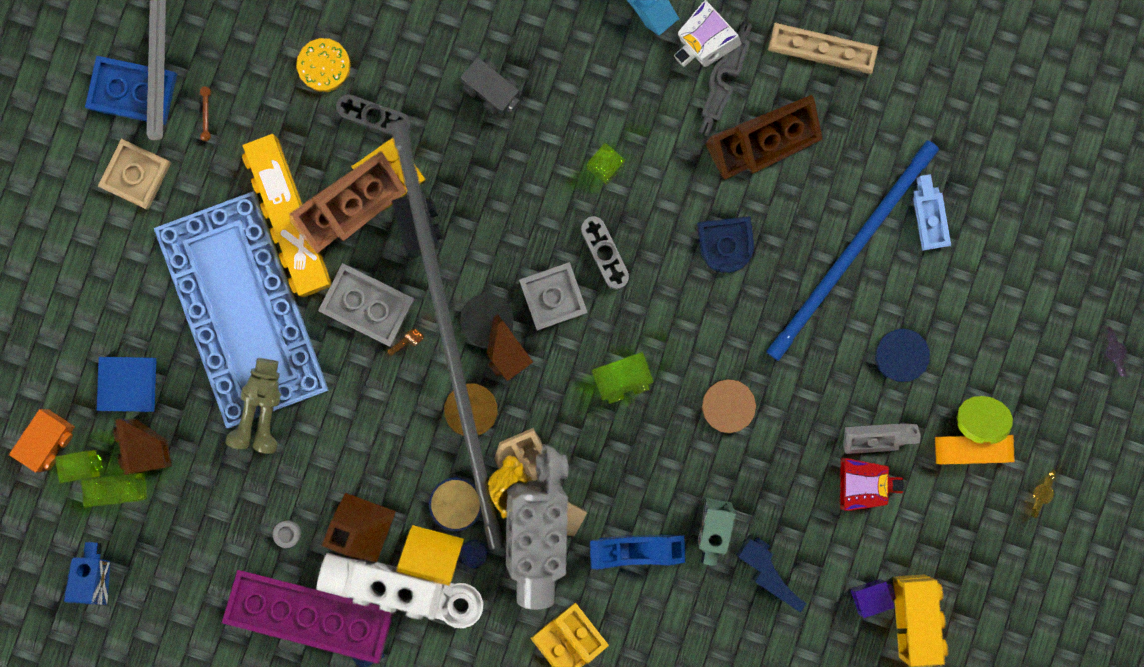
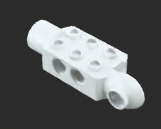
[317,553,483,628]

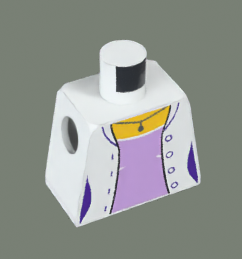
[674,0,741,67]

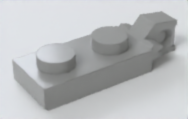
[843,424,921,454]

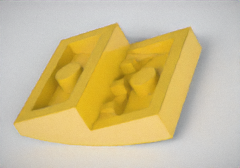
[396,525,464,586]
[530,603,609,667]

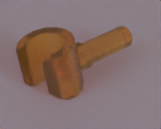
[387,329,424,356]

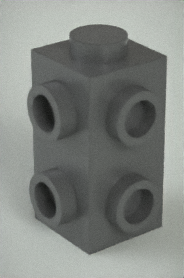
[460,57,520,116]

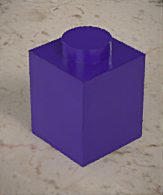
[850,579,896,618]

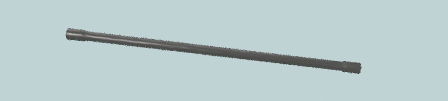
[390,120,505,549]

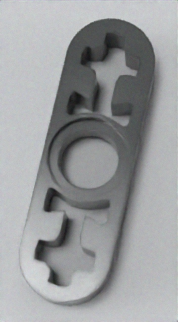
[336,95,412,137]

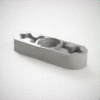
[581,217,629,290]

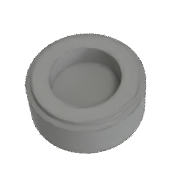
[273,520,301,548]

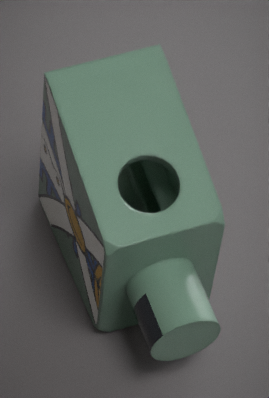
[698,498,736,566]

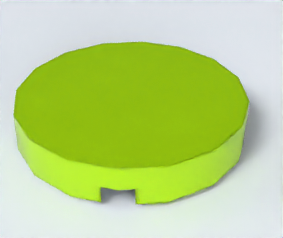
[957,396,1013,444]

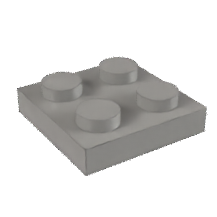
[519,262,588,331]

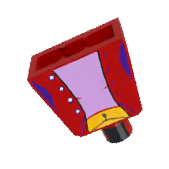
[840,458,904,511]

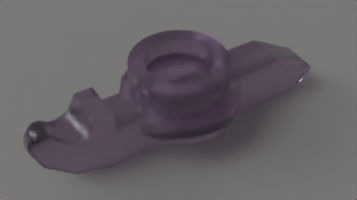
[1106,326,1127,377]

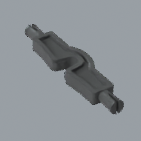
[698,21,753,136]

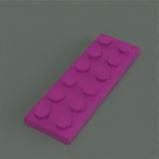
[222,570,394,664]

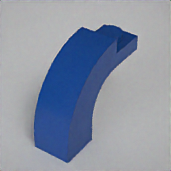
[590,535,685,569]

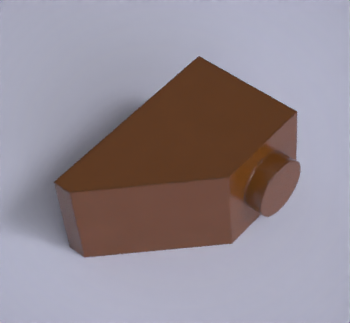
[487,314,533,381]

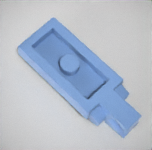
[913,174,951,251]

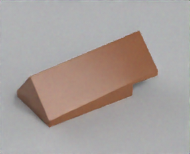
[289,151,406,253]

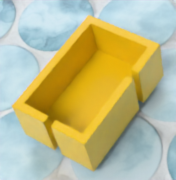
[892,574,948,667]

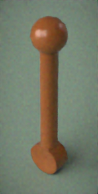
[200,86,211,142]

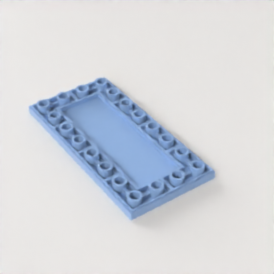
[154,191,329,428]

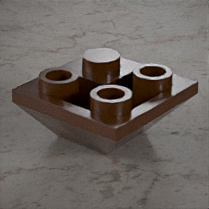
[113,419,172,475]
[322,493,396,562]

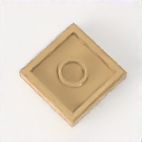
[98,139,171,210]

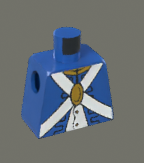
[64,542,110,605]

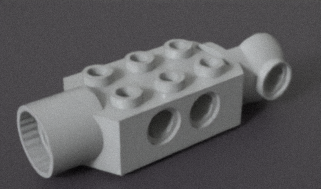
[506,445,568,609]

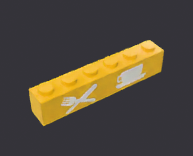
[242,134,332,297]

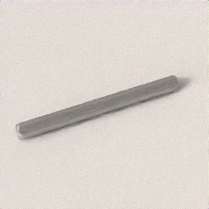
[146,0,166,140]

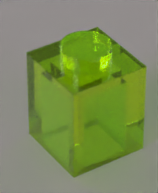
[587,143,625,185]
[55,450,102,484]

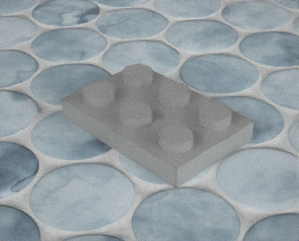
[318,263,415,347]

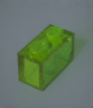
[592,352,654,404]
[81,473,147,507]

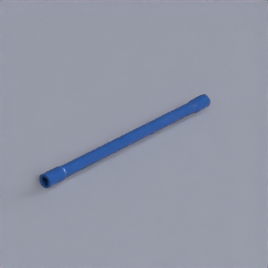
[766,140,939,361]

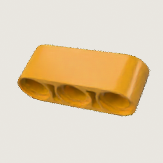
[935,435,1015,464]

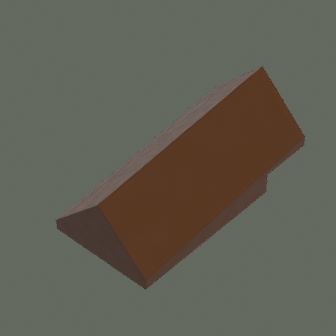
[706,95,823,180]

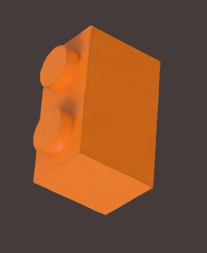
[9,409,75,473]

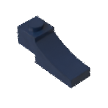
[736,536,807,613]

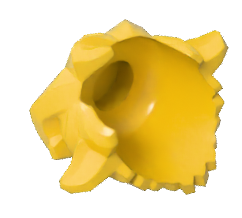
[488,456,533,518]

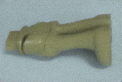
[226,358,281,454]

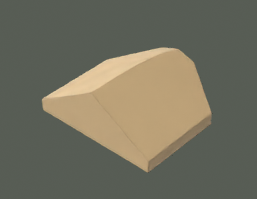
[494,428,543,481]

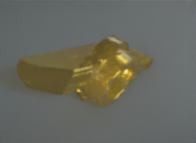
[1031,470,1056,519]

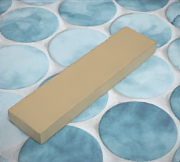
[768,23,878,74]

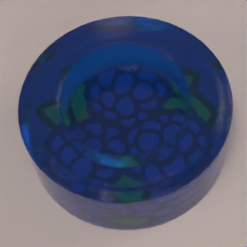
[460,540,487,568]

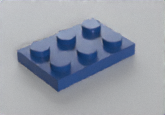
[85,56,177,126]

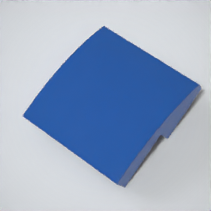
[97,357,156,412]

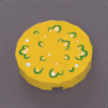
[297,38,351,92]

